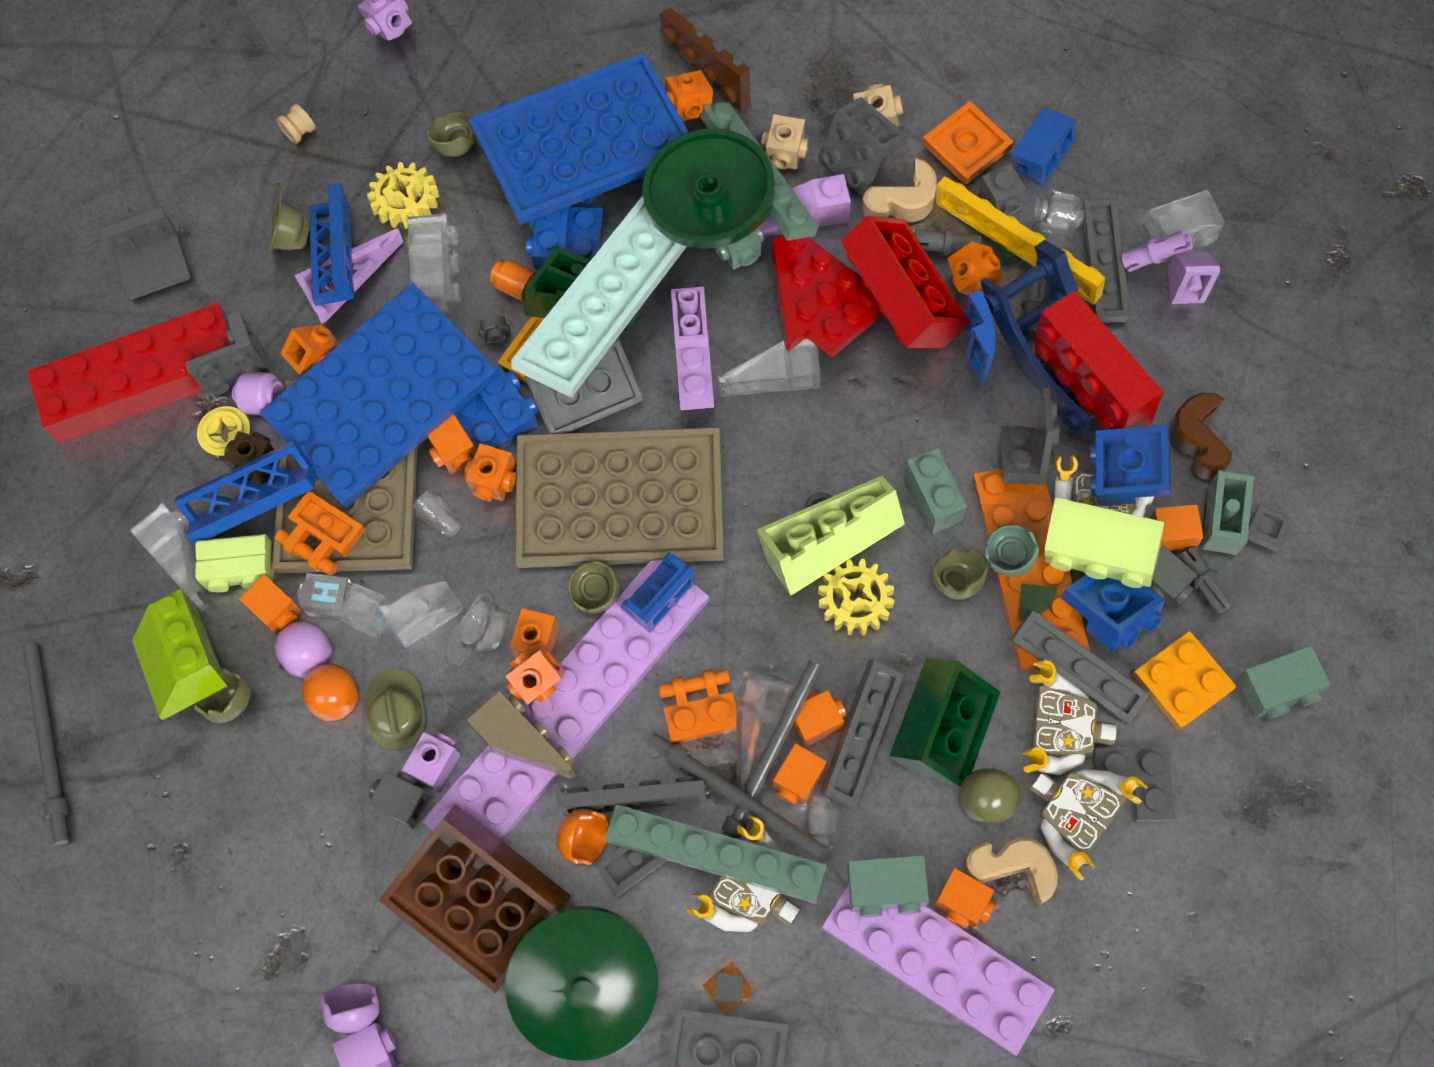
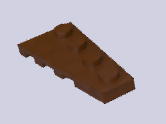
[660,7,751,112]

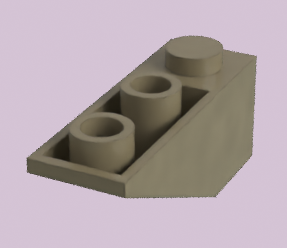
[467,691,576,779]

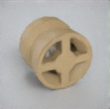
[276,104,316,144]

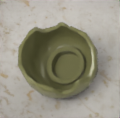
[426,112,476,157]
[932,547,989,600]
[567,561,621,614]
[193,668,251,723]
[959,768,1019,824]

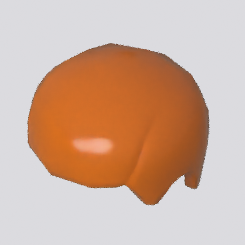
[302,663,359,722]
[556,808,609,865]

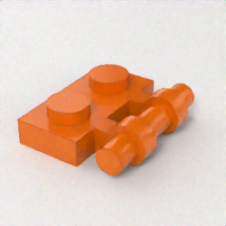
[275,491,366,576]
[658,669,741,745]

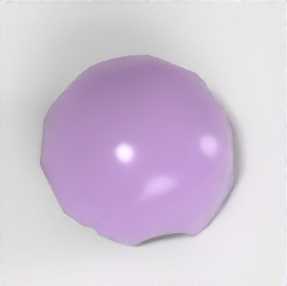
[275,620,332,678]
[321,983,379,1034]

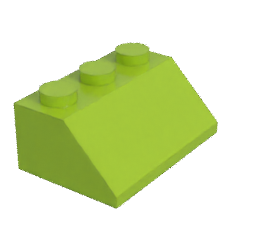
[132,589,227,720]

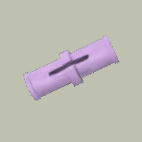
[1122,229,1193,272]

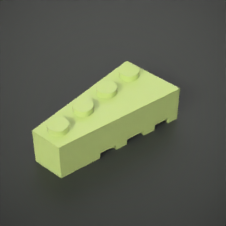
[757,476,905,596]

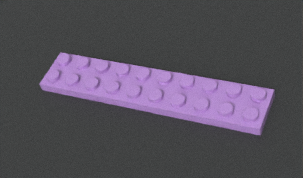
[421,560,710,841]

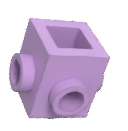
[357,0,412,41]

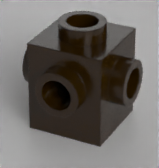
[223,431,275,484]

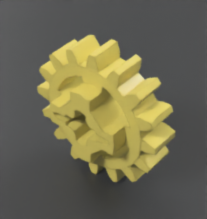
[367,162,439,229]
[818,559,895,636]

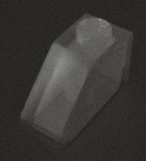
[379,581,464,648]

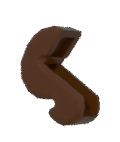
[1169,392,1232,480]

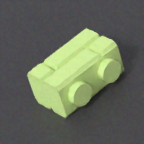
[195,534,274,592]

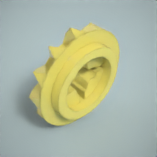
[197,406,251,458]

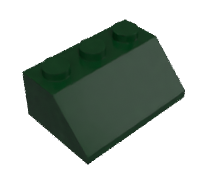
[889,658,1001,789]

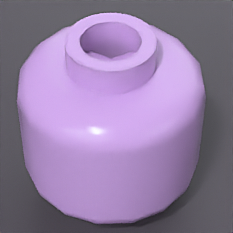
[232,372,285,415]

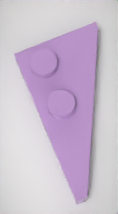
[294,228,403,324]

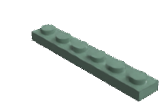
[699,102,819,241]
[605,804,829,904]

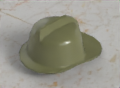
[268,183,309,255]
[365,669,426,751]

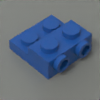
[526,205,604,269]
[454,366,539,451]
[1090,424,1171,506]
[1062,575,1165,651]

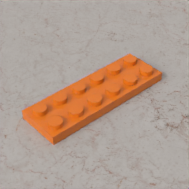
[972,469,1090,673]

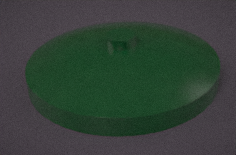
[643,129,775,249]
[505,906,658,1061]

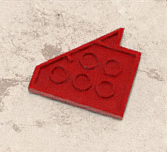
[771,234,883,357]

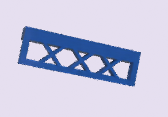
[309,183,354,306]
[174,440,316,545]

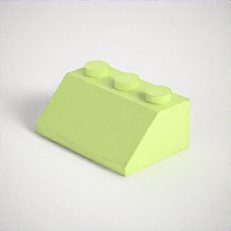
[1045,497,1165,588]

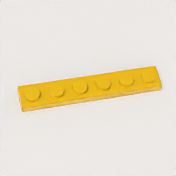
[936,176,1106,305]

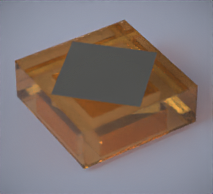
[703,962,755,1016]

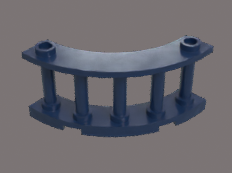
[980,240,1094,441]

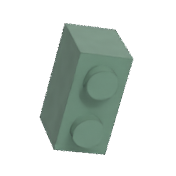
[904,448,967,534]
[1202,470,1254,555]
[1237,645,1331,719]
[847,855,929,917]

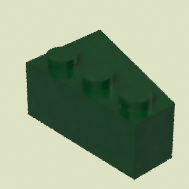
[524,246,643,330]

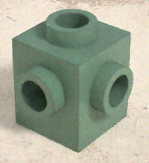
[715,227,764,270]

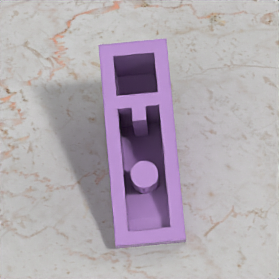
[759,174,851,237]

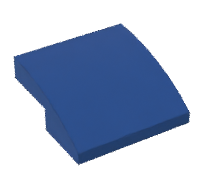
[965,290,995,385]

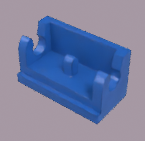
[1011,107,1076,186]
[620,552,696,633]

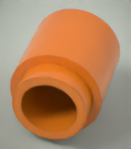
[490,259,537,302]

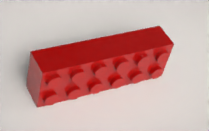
[27,302,231,443]

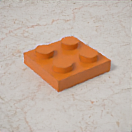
[922,101,1014,185]

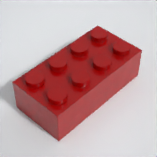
[841,216,971,348]
[1034,291,1164,430]

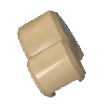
[862,158,937,223]
[964,838,1058,907]

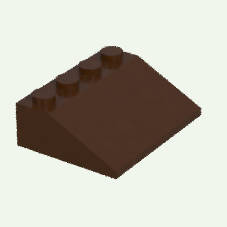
[379,804,571,993]

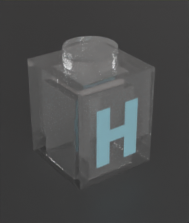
[297,573,356,621]
[338,583,393,638]

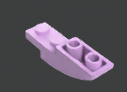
[671,286,714,410]

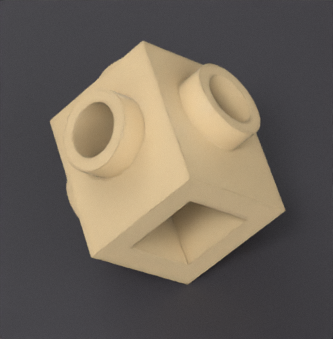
[853,84,904,126]
[761,114,809,170]

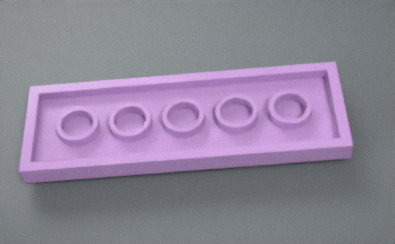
[821,885,1055,1056]

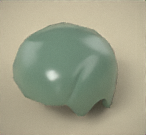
[984,525,1039,577]

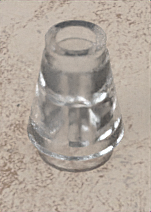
[412,489,464,538]

